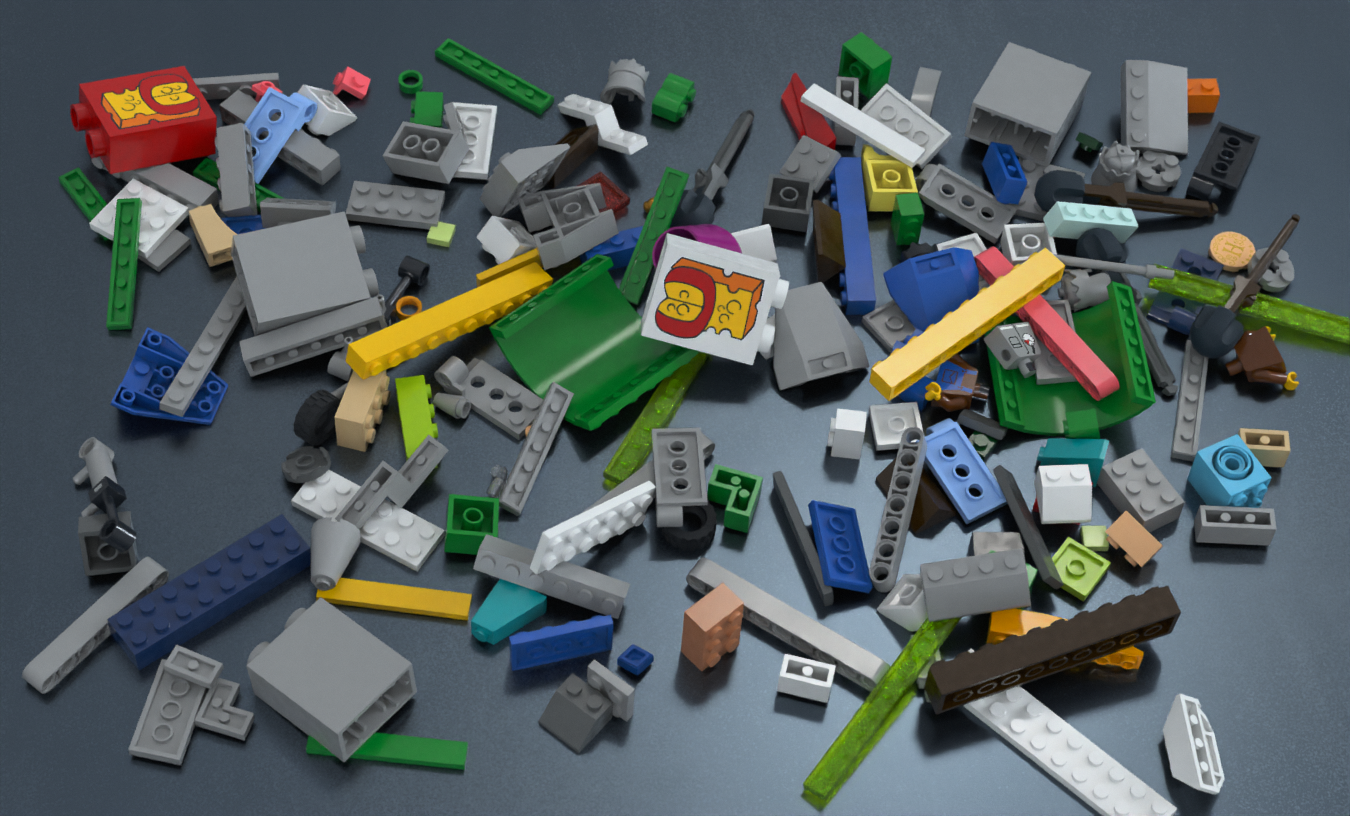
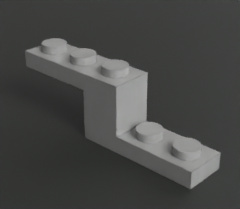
[335,435,449,530]

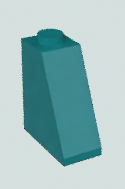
[1037,438,1109,487]
[471,579,547,645]

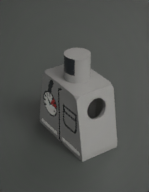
[984,322,1041,378]

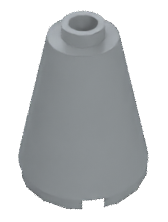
[311,517,361,591]

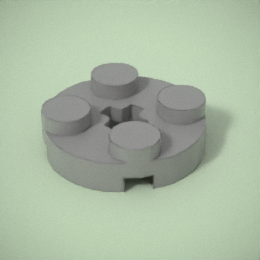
[1136,150,1181,192]
[1248,248,1294,292]

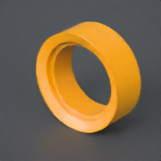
[396,296,422,320]

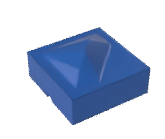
[617,644,653,676]

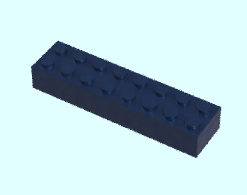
[107,514,311,670]

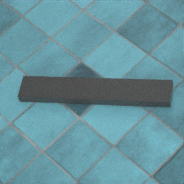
[993,465,1064,590]
[773,470,834,607]

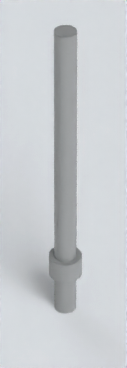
[1037,252,1174,280]

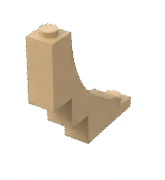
[189,204,238,267]

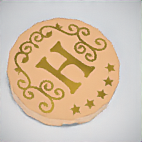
[1208,232,1255,272]

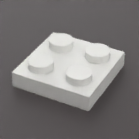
[869,402,923,451]

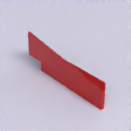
[781,73,836,150]

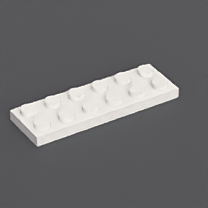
[291,470,445,572]
[530,481,656,575]

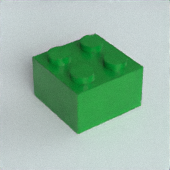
[838,32,892,99]
[444,494,499,555]

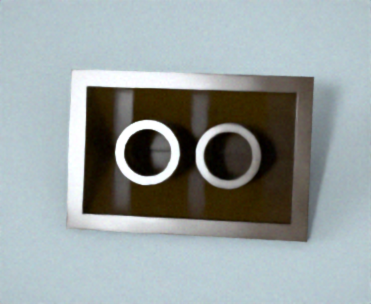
[548,124,598,188]
[813,200,846,283]
[875,457,957,535]

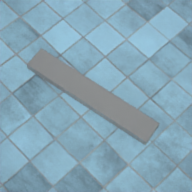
[1171,340,1209,462]
[499,382,574,516]

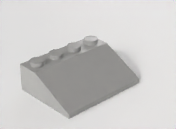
[1121,60,1188,155]
[480,143,570,217]

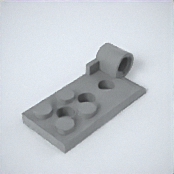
[915,164,1017,244]
[434,356,543,440]
[651,428,708,527]

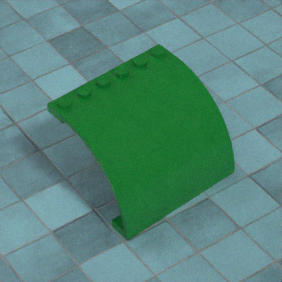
[489,254,699,431]
[985,281,1156,436]

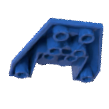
[883,247,979,345]
[110,327,228,425]

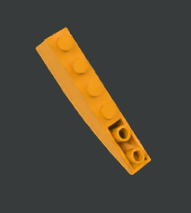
[987,609,1144,669]

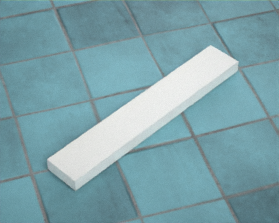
[801,84,926,168]

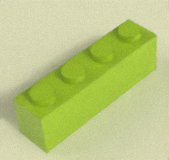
[395,375,438,468]

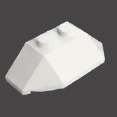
[1163,694,1224,795]

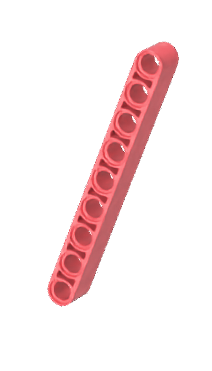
[974,246,1120,401]

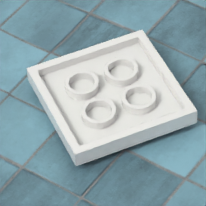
[89,179,189,259]

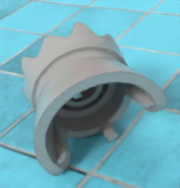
[600,59,649,104]
[1091,141,1141,193]
[1058,268,1111,312]

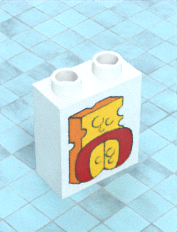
[641,233,789,365]

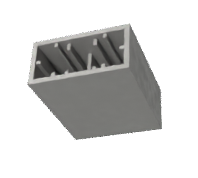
[964,42,1091,167]
[231,211,379,336]
[246,597,417,762]

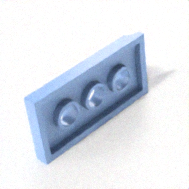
[244,87,317,184]
[915,418,1007,524]

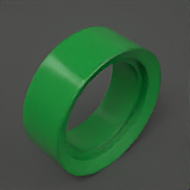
[398,70,423,94]

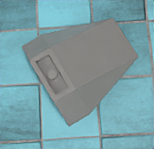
[773,282,870,391]

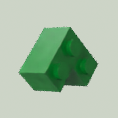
[707,464,763,533]

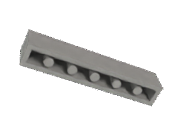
[220,90,341,186]
[91,157,219,216]
[239,297,387,377]
[473,534,630,619]

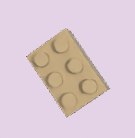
[334,370,391,452]

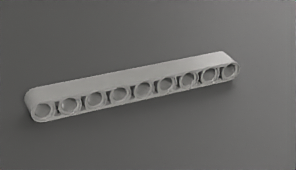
[686,557,892,692]

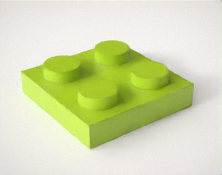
[1052,537,1111,601]

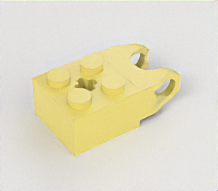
[861,144,918,212]

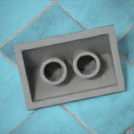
[260,198,336,228]

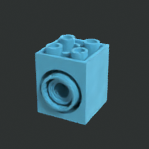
[1187,434,1271,508]

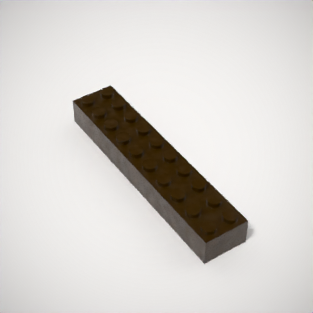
[924,585,1181,715]

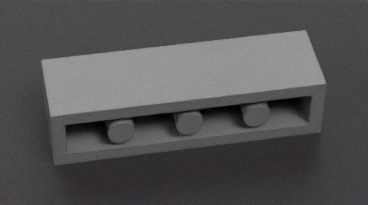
[215,123,257,217]

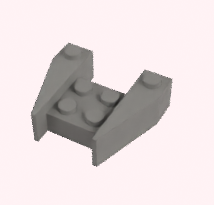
[518,183,619,270]

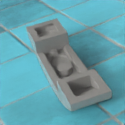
[910,67,941,117]

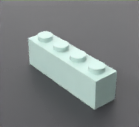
[1043,201,1139,243]

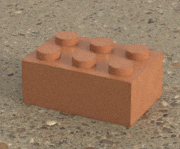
[681,583,744,672]

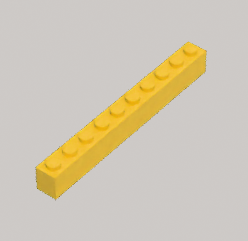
[869,248,1065,401]
[345,262,553,380]

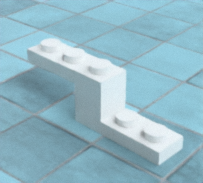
[558,94,648,155]

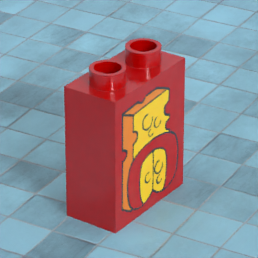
[70,66,217,174]

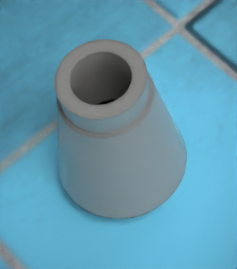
[433,393,471,419]

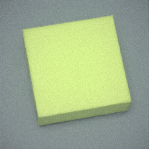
[427,221,456,247]
[1080,526,1109,551]

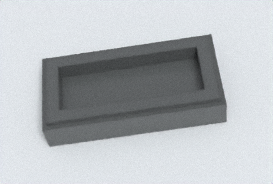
[957,409,1009,440]

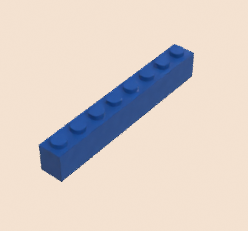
[828,157,876,315]

